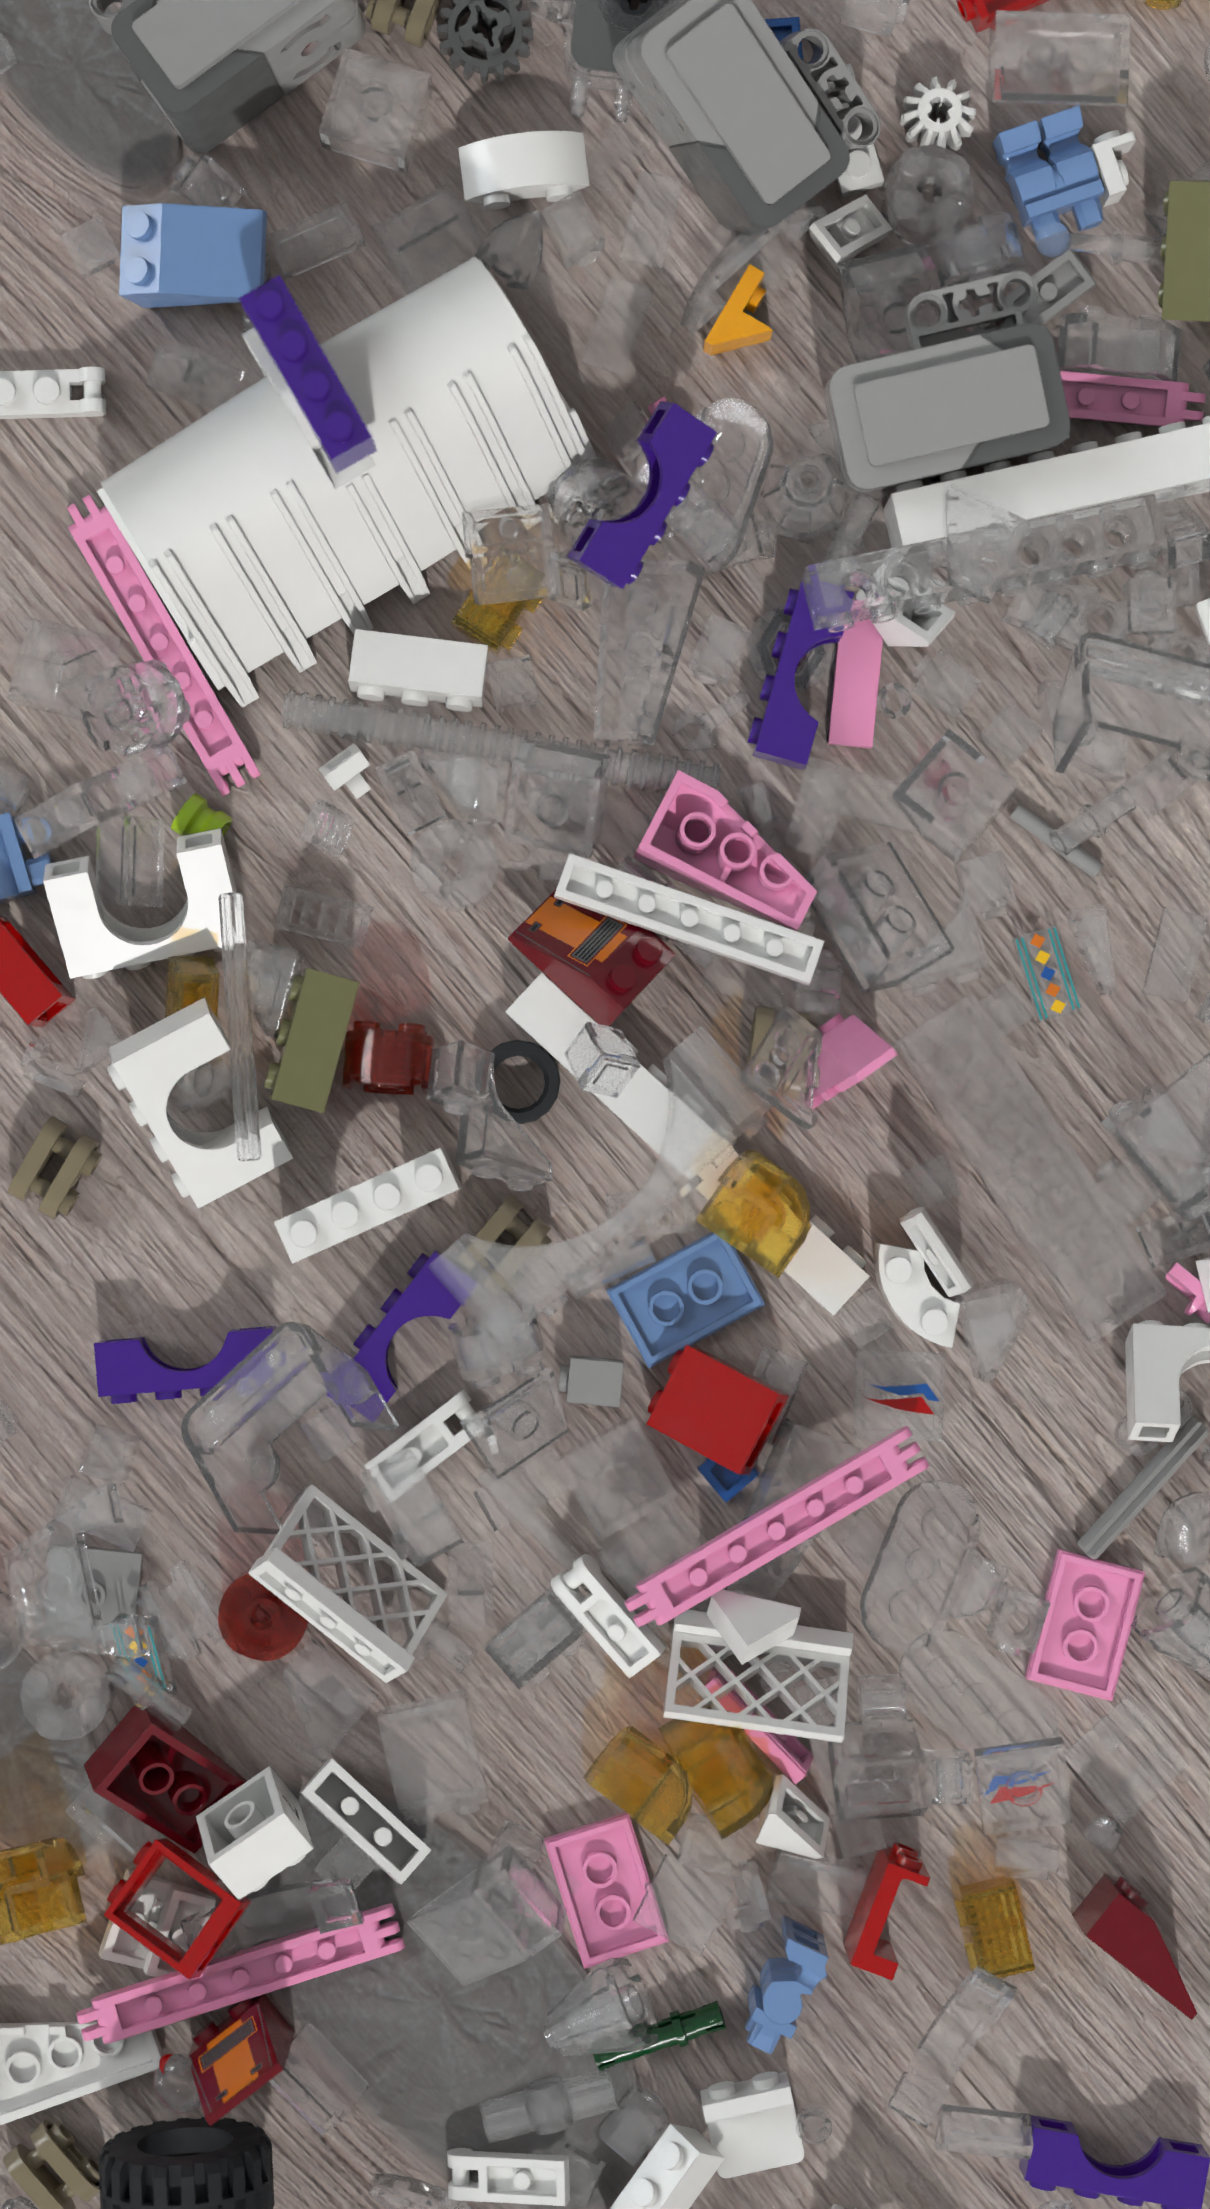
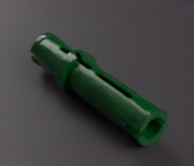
[591,2001,726,2071]

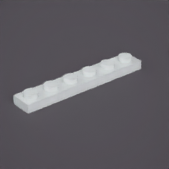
[554,853,824,985]

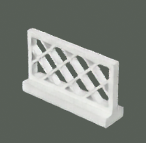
[248,1484,448,1683]
[663,1609,854,1743]

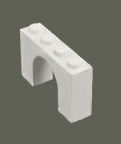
[43,828,245,979]
[107,997,293,1209]
[274,1147,463,1264]
[1125,1320,1210,1442]

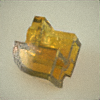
[695,1149,812,1278]
[658,1707,773,1840]
[583,1726,693,1845]
[0,1837,87,1945]

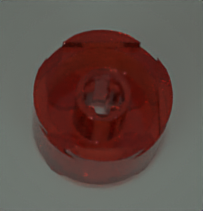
[342,1021,435,1095]
[218,1568,310,1661]

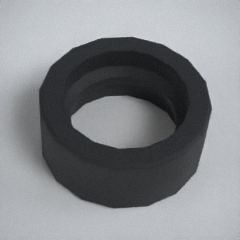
[476,1040,560,1124]

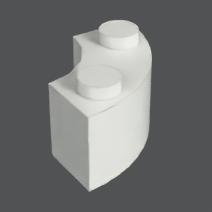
[458,131,590,210]
[874,1242,960,1348]

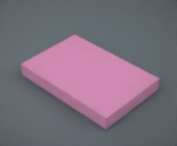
[1025,1548,1145,1701]
[544,1811,669,1969]

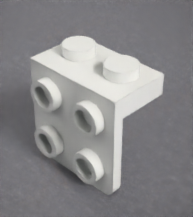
[700,2071,804,2178]

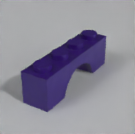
[239,275,377,474]
[567,401,717,589]
[747,578,854,770]
[326,1250,478,1426]
[94,1325,281,1404]
[1019,2115,1210,2209]

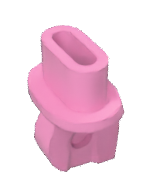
[1165,1263,1210,1324]

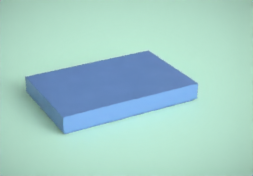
[606,1226,765,1368]

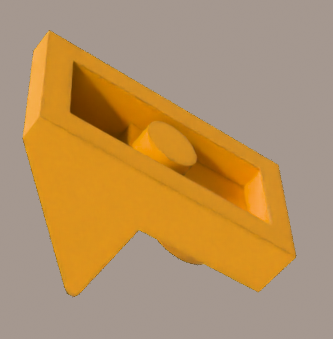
[703,264,773,355]

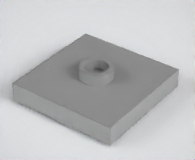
[44,1543,144,1643]

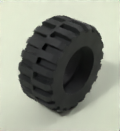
[98,2117,274,2209]

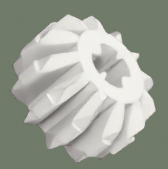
[899,76,976,157]

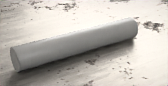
[1009,803,1104,878]

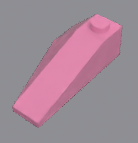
[633,770,817,931]
[804,1013,898,1110]

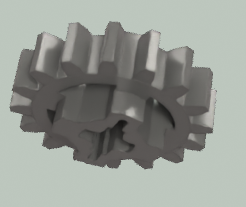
[437,0,533,84]

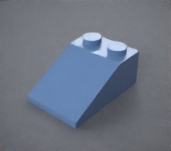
[119,203,267,308]

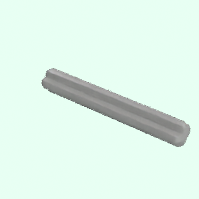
[1077,1417,1210,1560]

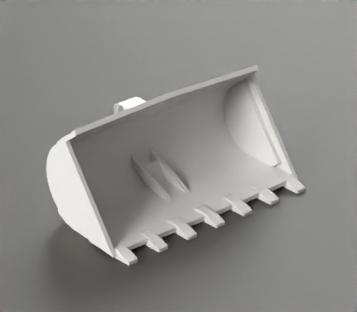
[96,257,601,708]

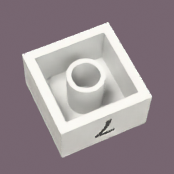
[196,1766,314,1900]

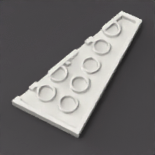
[0,2021,164,2125]

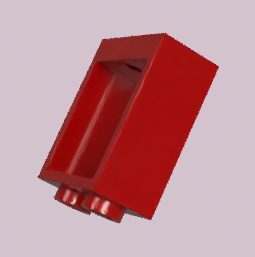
[0,916,75,1028]
[104,1838,251,1980]

